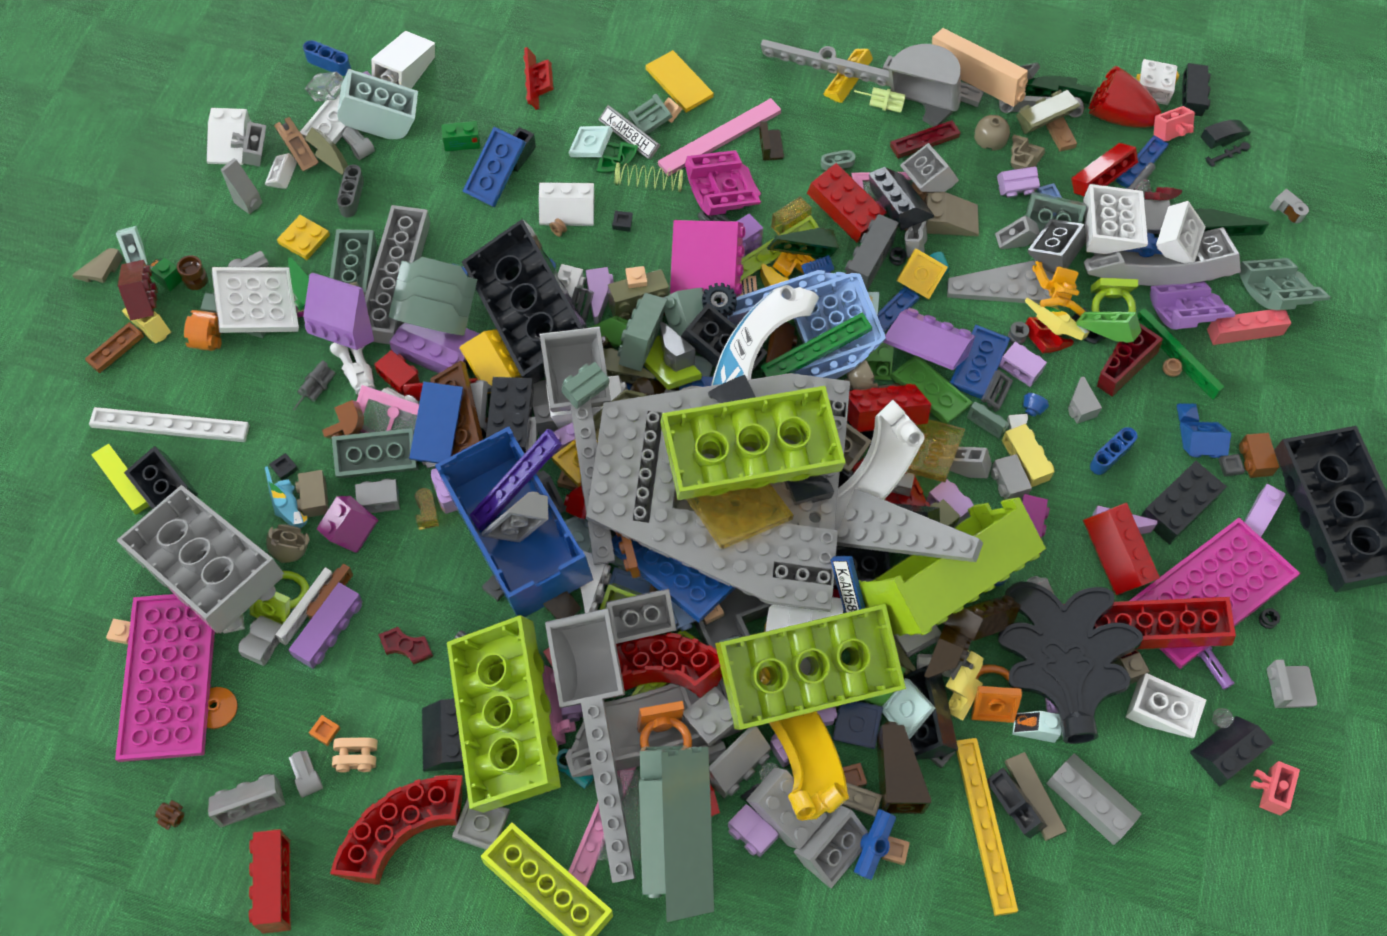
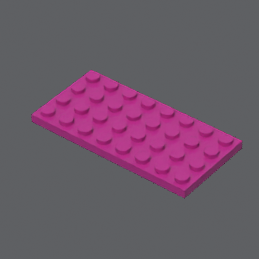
[1129,518,1300,669]
[115,594,215,762]

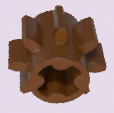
[155,800,185,830]

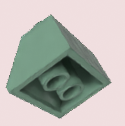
[1026,191,1086,232]
[664,287,704,336]

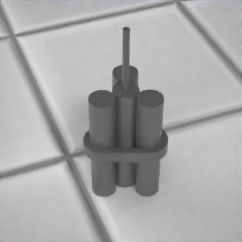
[293,360,336,411]

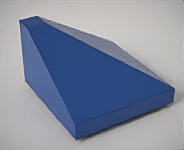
[1177,404,1199,422]

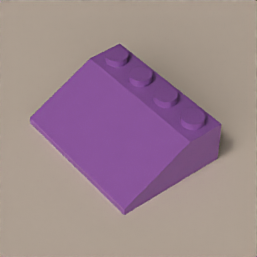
[303,273,374,350]
[883,308,975,370]
[389,322,480,373]

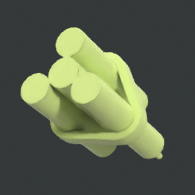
[854,87,906,113]

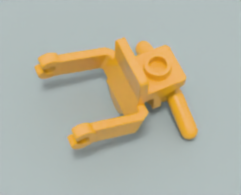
[1032,261,1085,316]

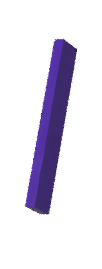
[469,429,562,531]

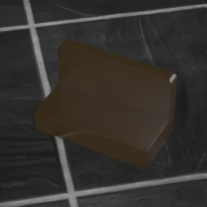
[759,121,784,161]

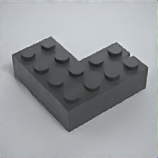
[694,588,773,649]

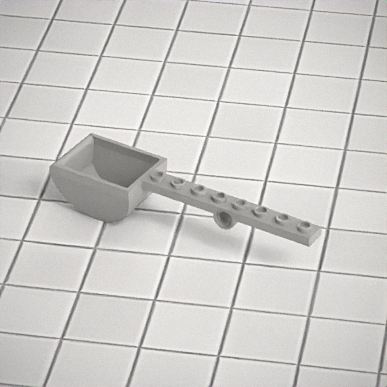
[761,39,961,111]
[540,327,615,565]
[545,608,636,883]

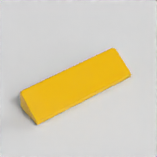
[823,49,873,103]

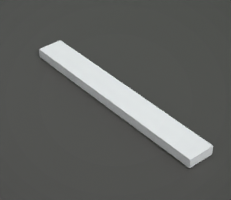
[89,407,250,442]

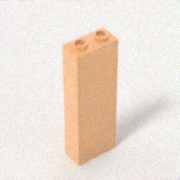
[932,28,1028,107]

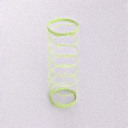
[614,162,683,192]

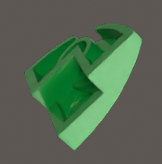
[597,141,638,173]

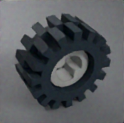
[702,283,737,318]

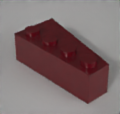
[1097,323,1163,397]

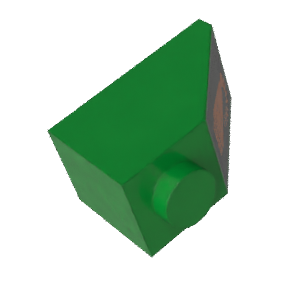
[149,257,183,292]

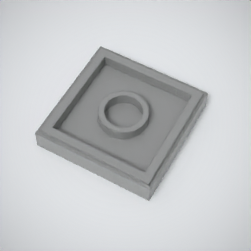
[452,798,510,850]

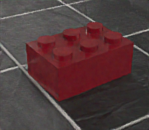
[118,260,158,321]

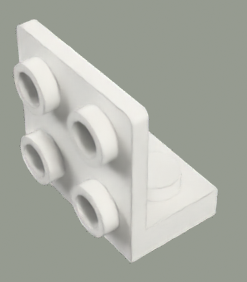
[1140,59,1177,105]

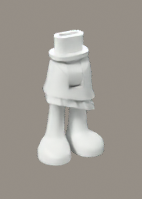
[330,343,376,395]

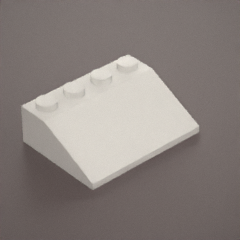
[1083,184,1148,254]

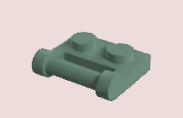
[628,93,672,134]

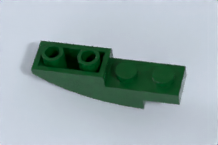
[1025,76,1094,104]

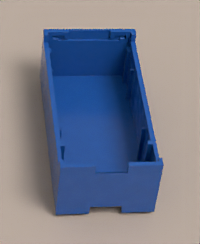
[435,427,593,617]

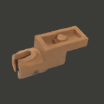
[274,117,319,172]

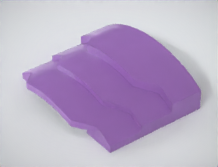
[1150,281,1235,329]

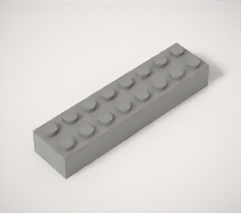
[365,205,430,344]

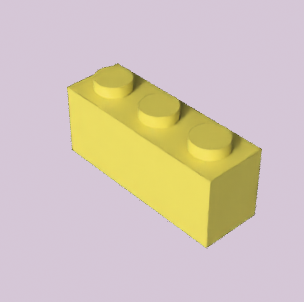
[1001,424,1054,487]

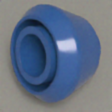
[1023,393,1049,417]

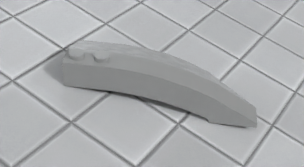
[1084,227,1241,286]
[565,678,743,777]

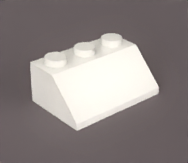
[539,183,595,226]
[1156,201,1205,263]

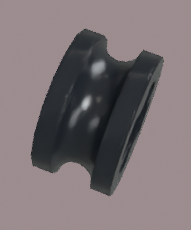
[889,247,907,266]
[1258,608,1280,629]

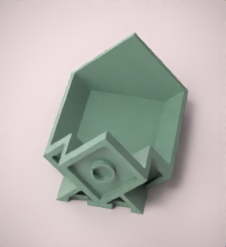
[639,745,714,922]

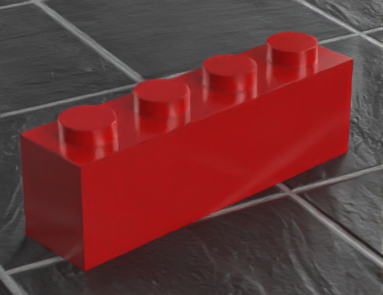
[1071,143,1138,196]

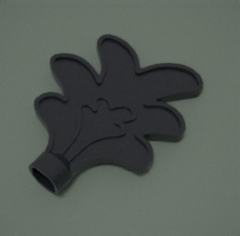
[998,581,1143,744]

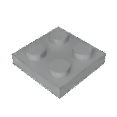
[683,687,734,747]

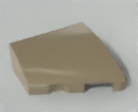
[1011,135,1045,170]
[72,248,123,283]

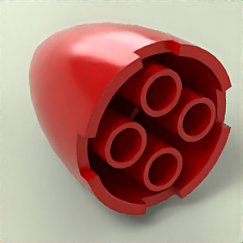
[1088,66,1161,128]

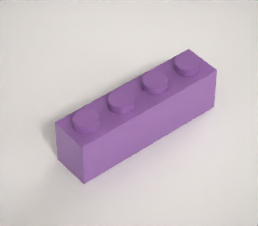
[289,583,363,669]

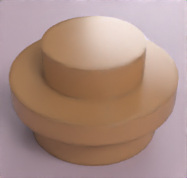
[1162,358,1182,377]

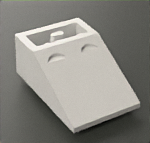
[580,551,612,613]

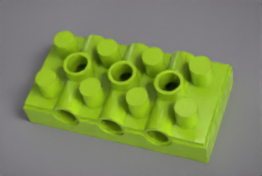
[661,386,846,500]
[715,604,906,730]
[447,615,561,813]

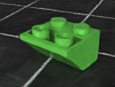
[866,343,894,380]

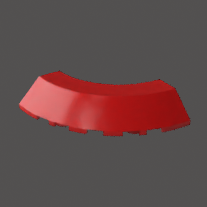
[613,633,722,698]
[330,775,463,885]

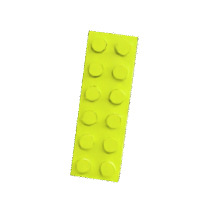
[481,823,613,936]

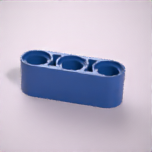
[303,40,351,76]
[1090,427,1137,475]

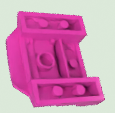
[685,150,761,216]

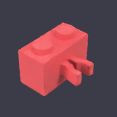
[1154,106,1195,141]
[1250,761,1300,816]

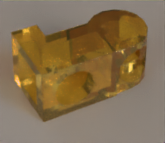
[415,488,439,530]

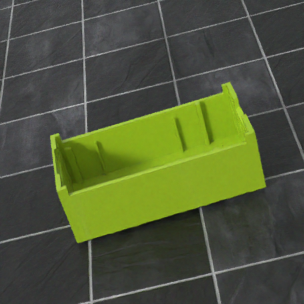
[858,497,1046,636]

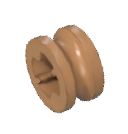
[549,218,567,237]

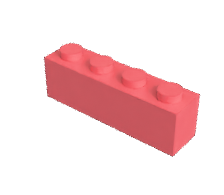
[1207,310,1291,345]

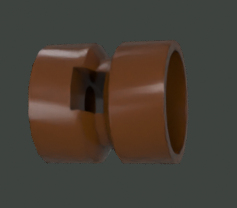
[177,255,208,290]

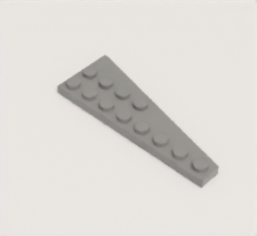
[837,489,983,562]

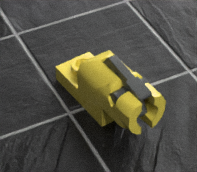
[945,650,984,721]

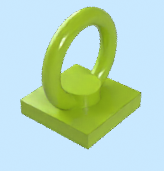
[1091,278,1138,312]
[249,571,309,625]

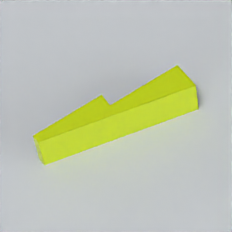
[91,444,150,515]

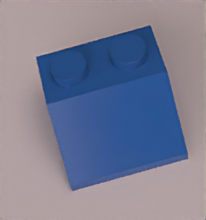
[1180,421,1231,458]

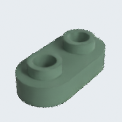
[821,150,855,170]

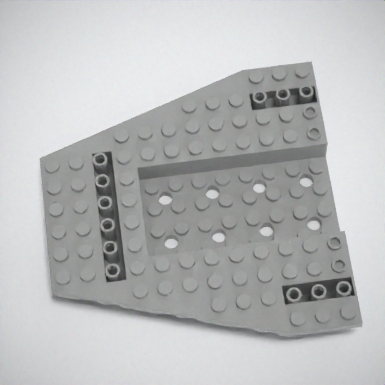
[586,373,850,612]

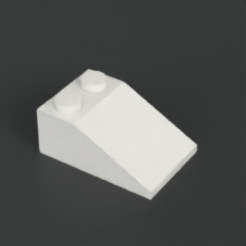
[207,108,251,165]
[1126,673,1206,738]

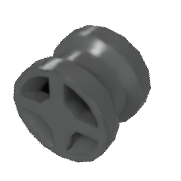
[1007,322,1029,345]

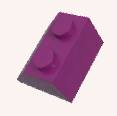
[316,496,379,553]

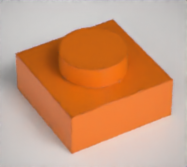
[309,715,341,746]

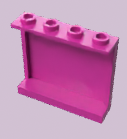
[670,220,746,298]

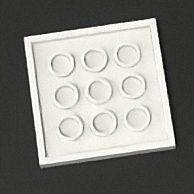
[212,267,299,333]

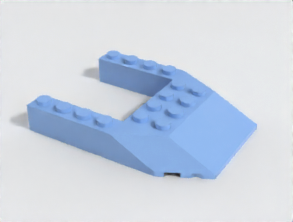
[718,270,886,379]

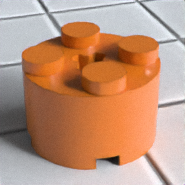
[184,310,222,351]

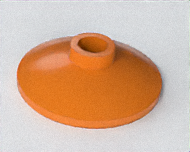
[207,687,238,729]

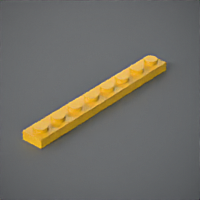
[956,738,1018,916]

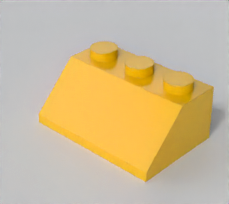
[460,329,523,394]

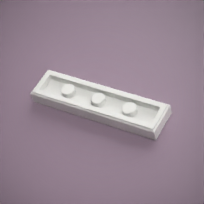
[275,568,333,645]

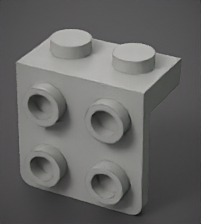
[1267,660,1317,708]

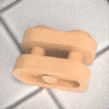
[332,738,378,773]

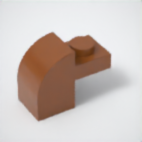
[322,400,364,439]

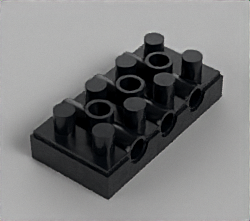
[461,219,588,384]
[1274,426,1387,593]

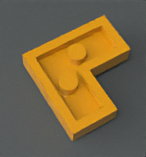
[772,252,815,277]

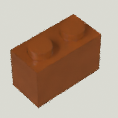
[1239,433,1279,478]

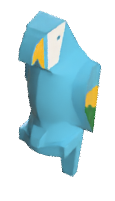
[265,466,307,528]

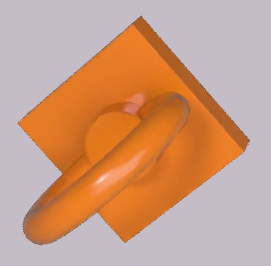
[971,664,1022,723]
[637,701,692,748]

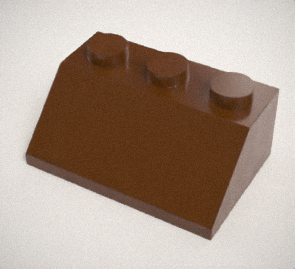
[764,322,797,377]

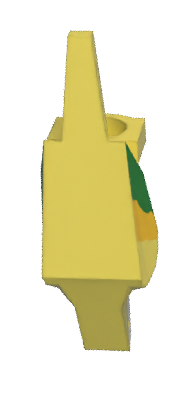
[1025,297,1090,340]

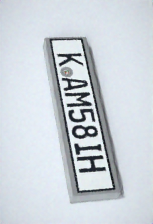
[598,105,660,160]

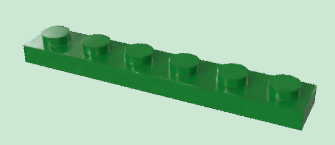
[1137,308,1224,400]
[761,312,873,377]

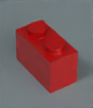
[374,350,420,396]

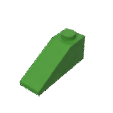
[1076,312,1141,343]

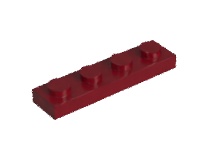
[890,120,961,159]

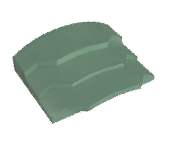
[389,257,477,336]
[1239,258,1330,310]

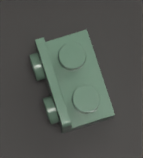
[967,402,1009,439]

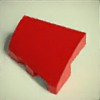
[1025,317,1074,353]

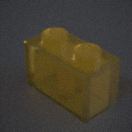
[771,196,812,235]

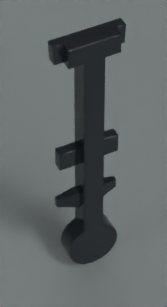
[1205,142,1250,167]

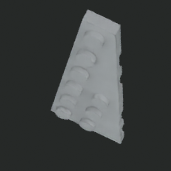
[947,260,1055,304]

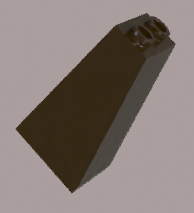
[877,722,931,814]

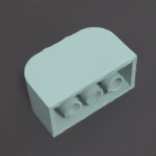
[337,69,418,139]

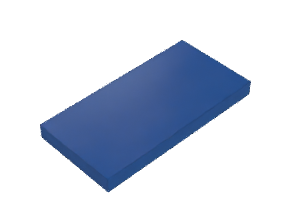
[463,127,526,208]
[950,325,1010,399]
[409,381,463,464]

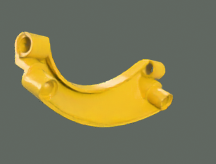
[759,668,849,821]

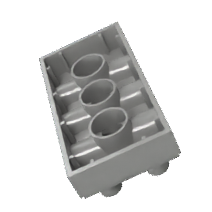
[117,485,284,633]

